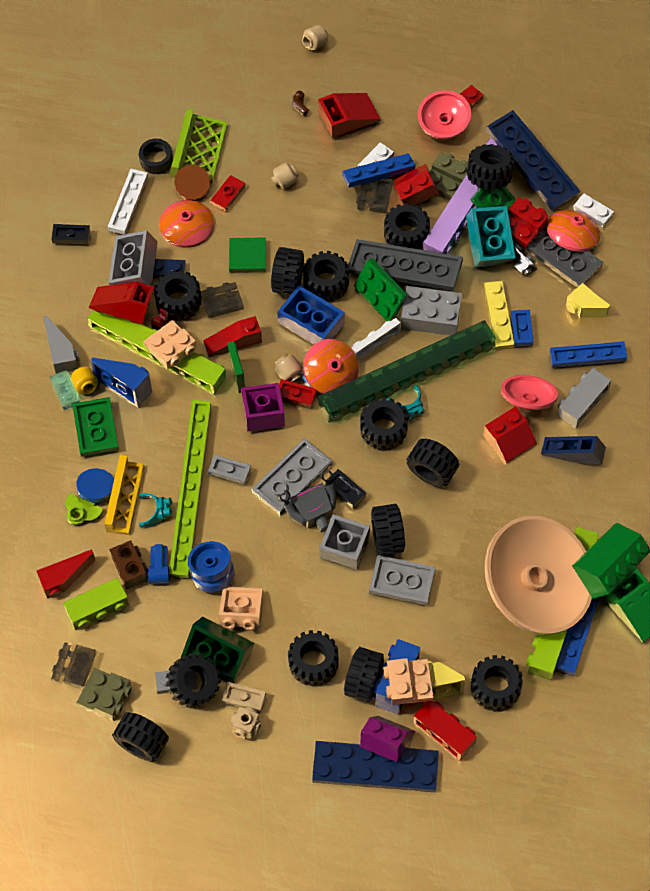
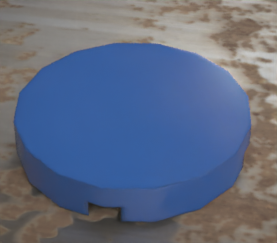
[76,468,114,503]

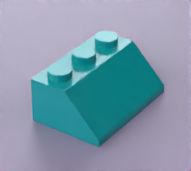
[466,206,515,268]

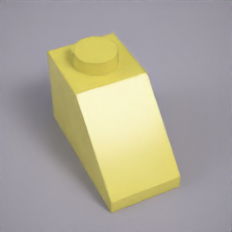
[566,283,610,317]

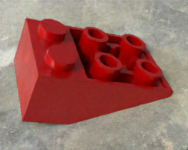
[318,93,381,138]
[89,281,154,324]

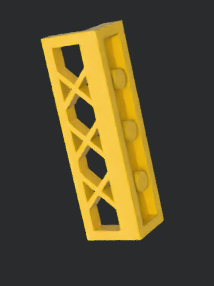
[104,455,144,535]

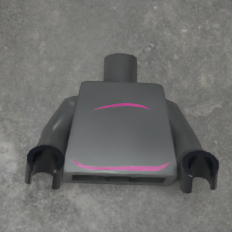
[277,471,337,532]

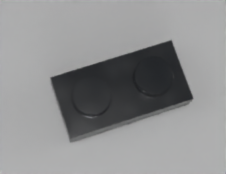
[51,224,90,245]
[325,469,366,509]

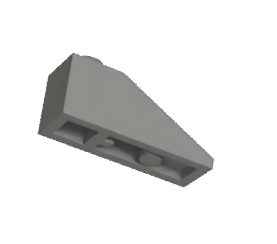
[43,316,80,373]

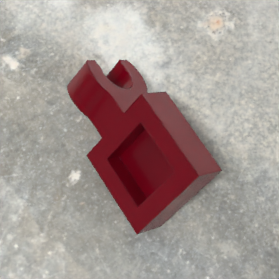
[151,308,169,330]

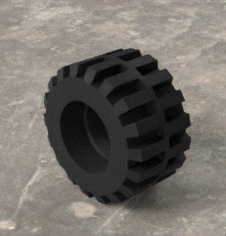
[467,144,514,190]
[384,203,430,250]
[271,247,304,295]
[303,251,349,302]
[154,270,202,321]
[360,398,408,450]
[406,438,460,487]
[371,503,405,556]
[288,630,339,686]
[344,647,384,703]
[166,654,221,707]
[471,655,523,711]
[112,712,169,762]

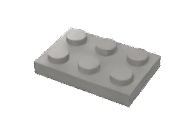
[369,555,435,606]

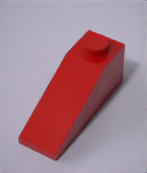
[203,316,262,357]
[36,549,95,598]

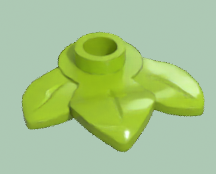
[65,493,103,525]

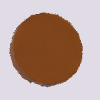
[174,165,210,200]

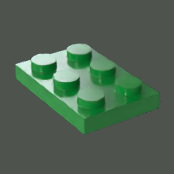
[354,258,408,321]
[72,397,119,457]

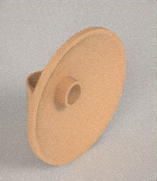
[485,515,592,635]

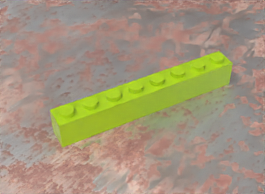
[87,310,226,394]
[526,526,599,680]

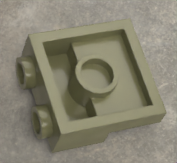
[430,152,468,200]
[76,668,132,721]

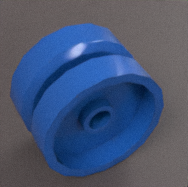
[188,541,235,593]

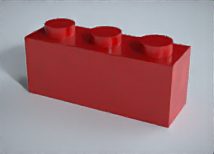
[413,701,477,761]

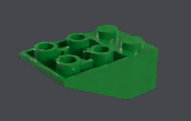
[603,568,650,643]

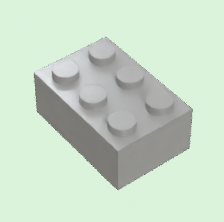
[109,230,158,286]
[401,286,462,336]

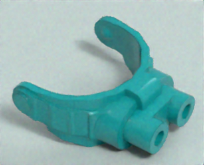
[387,385,425,420]
[139,493,172,528]

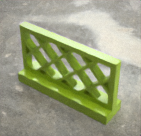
[170,109,227,183]

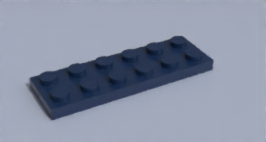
[485,110,580,211]
[312,741,439,793]

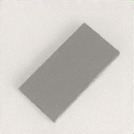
[252,438,333,515]

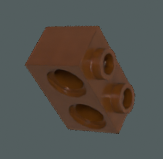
[109,540,148,590]

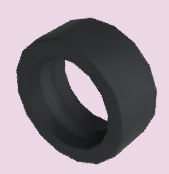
[138,138,173,174]

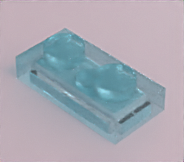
[49,370,80,410]

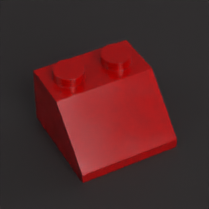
[394,164,439,206]
[483,406,537,464]

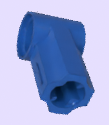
[148,544,170,584]

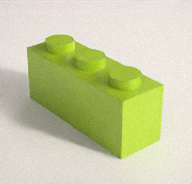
[63,577,129,630]

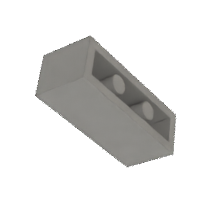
[558,368,611,428]

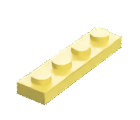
[484,281,514,350]

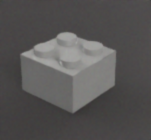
[319,514,370,570]

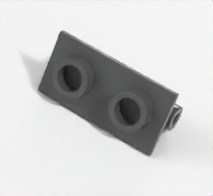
[509,243,537,276]

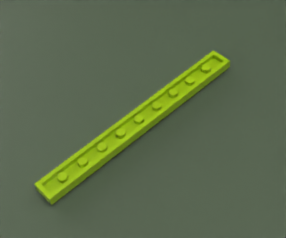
[169,400,211,578]

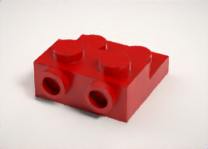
[508,197,549,248]

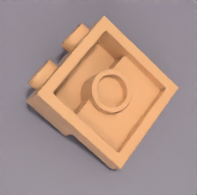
[143,320,197,370]
[219,587,263,630]
[383,658,433,705]

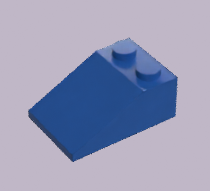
[90,358,152,408]

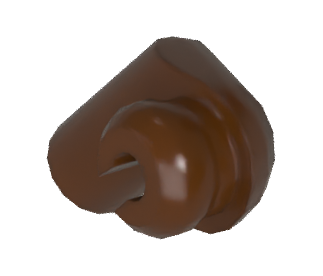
[292,90,309,116]

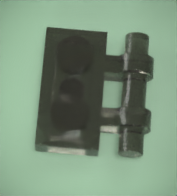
[356,178,393,213]
[201,282,244,318]
[51,642,96,689]

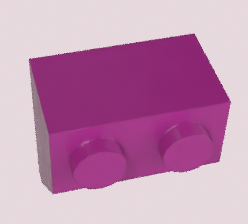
[241,383,285,432]
[360,716,415,762]

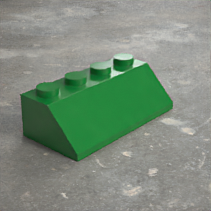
[572,523,650,599]

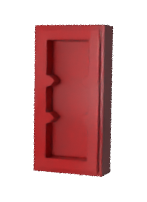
[210,175,245,212]

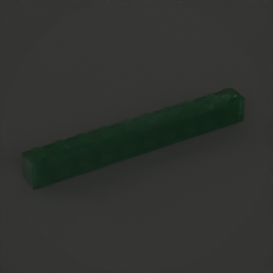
[318,320,496,423]

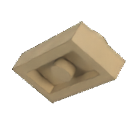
[221,682,266,713]

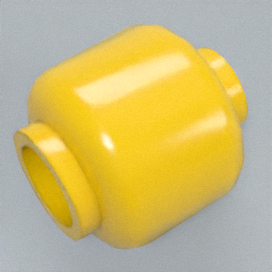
[71,367,98,394]

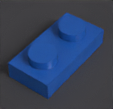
[511,310,533,347]

